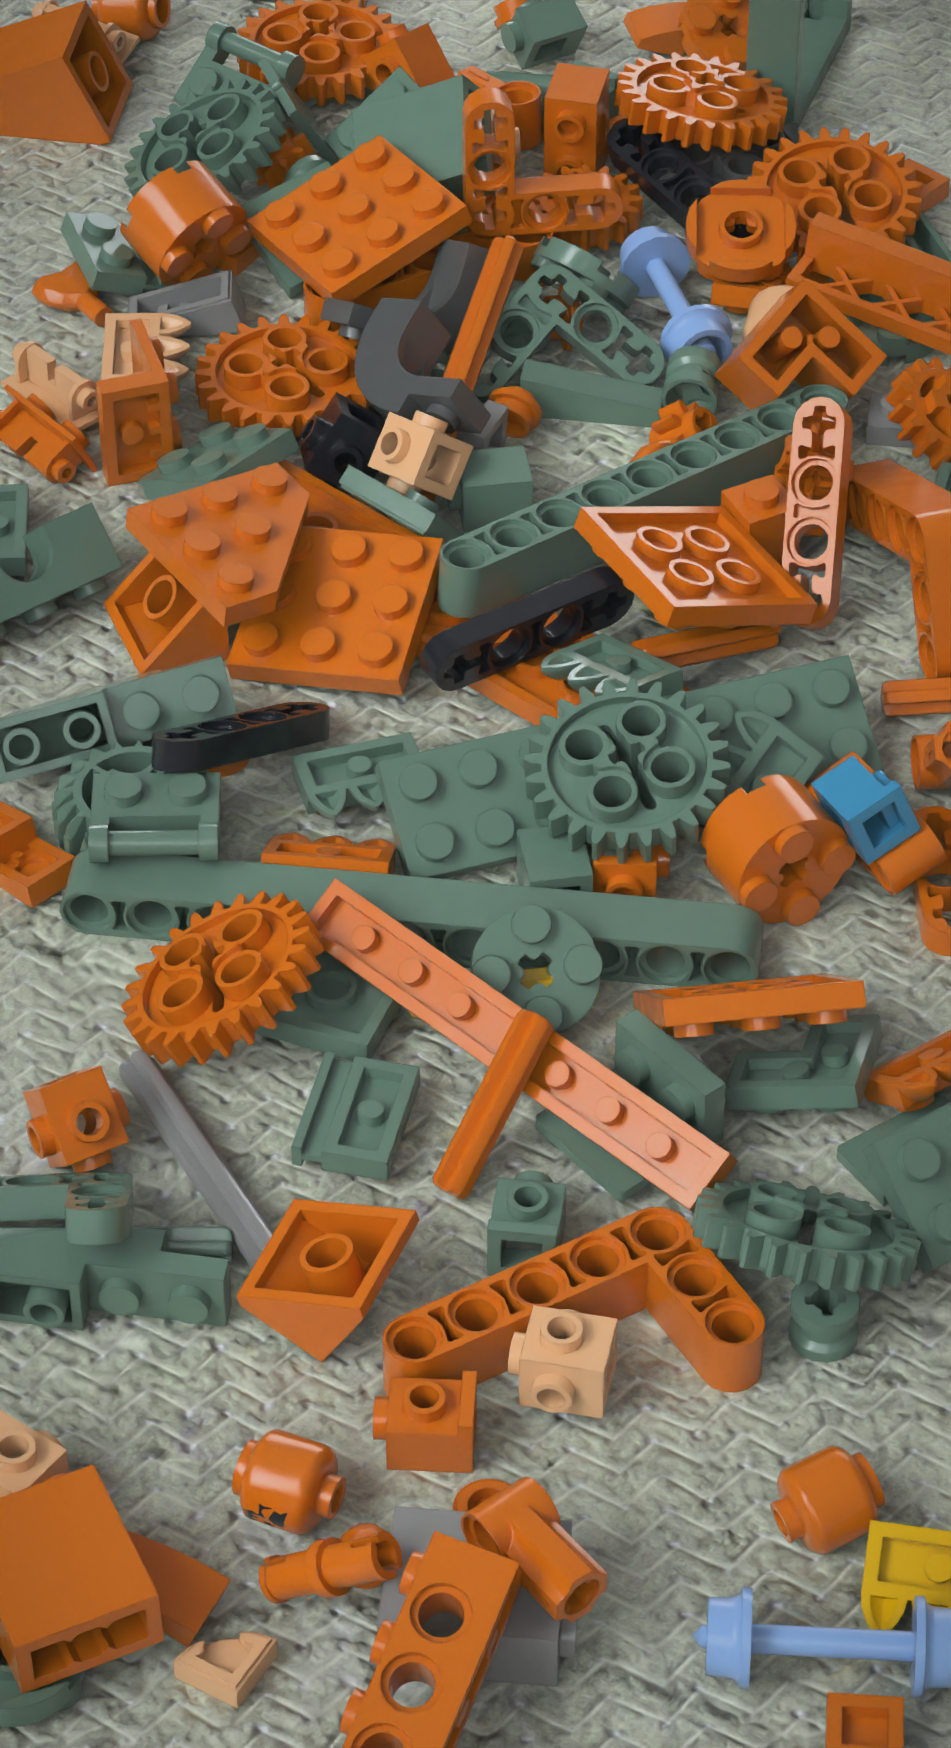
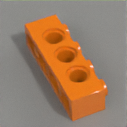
[340,1531,522,1748]

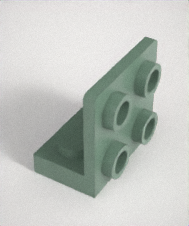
[536,1009,726,1201]

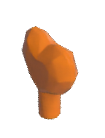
[32,262,113,327]

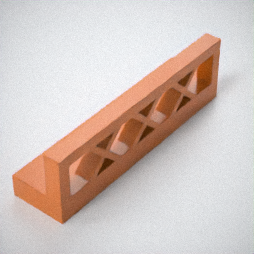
[785,212,951,355]

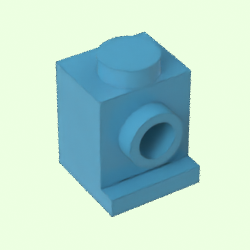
[811,755,921,865]

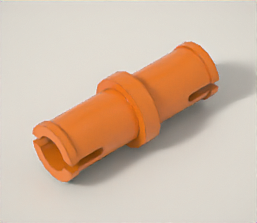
[258,1531,402,1604]

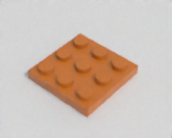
[247,135,473,302]
[574,506,818,630]
[226,526,445,695]
[633,973,866,1038]

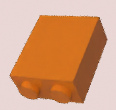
[0,1464,164,1694]

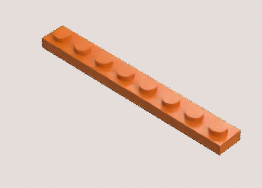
[308,878,738,1213]

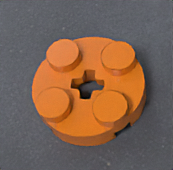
[678,0,749,71]
[685,179,797,283]

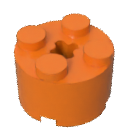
[120,160,252,286]
[701,774,856,926]

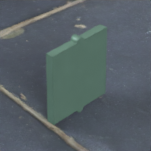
[258,57,340,166]

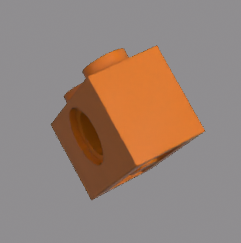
[544,63,610,175]

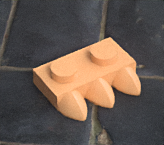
[101,313,191,382]

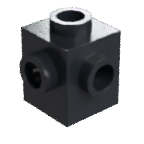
[298,392,385,494]

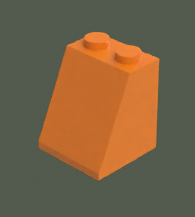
[0,0,133,145]

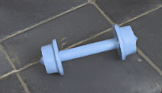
[619,226,733,364]
[692,1587,951,1698]

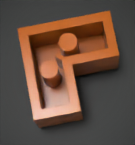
[714,279,887,410]

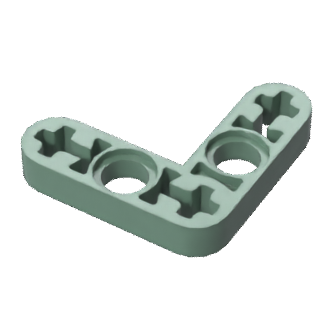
[473,264,664,403]
[0,1171,134,1245]

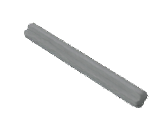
[119,1050,274,1269]

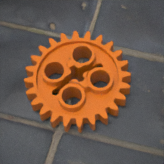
[237,0,399,106]
[614,52,788,152]
[747,127,922,263]
[195,314,370,438]
[121,891,324,1067]

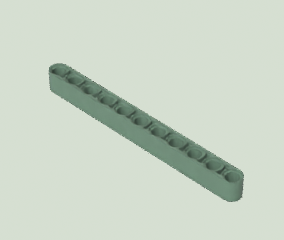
[60,849,764,987]

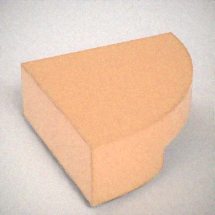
[173,1632,278,1709]

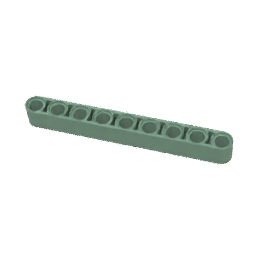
[437,384,848,618]

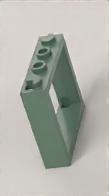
[746,0,852,128]

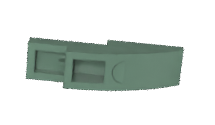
[0,654,237,784]
[0,1227,232,1331]

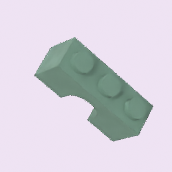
[0,502,123,638]

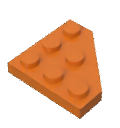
[125,462,310,627]

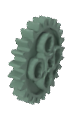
[124,78,287,197]
[524,678,731,864]
[691,1179,921,1292]

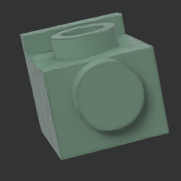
[501,0,588,70]
[487,1170,566,1276]

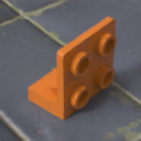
[96,318,182,487]

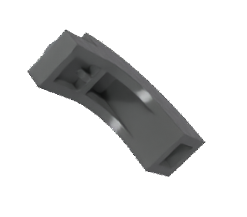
[320,239,489,355]
[355,297,491,434]

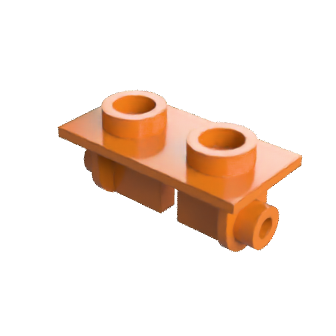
[0,384,98,483]

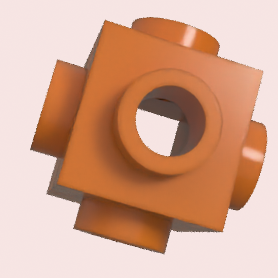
[22,1065,130,1173]

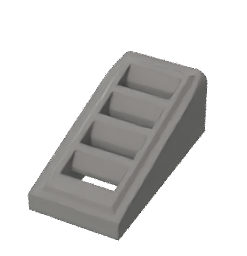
[128,270,245,336]

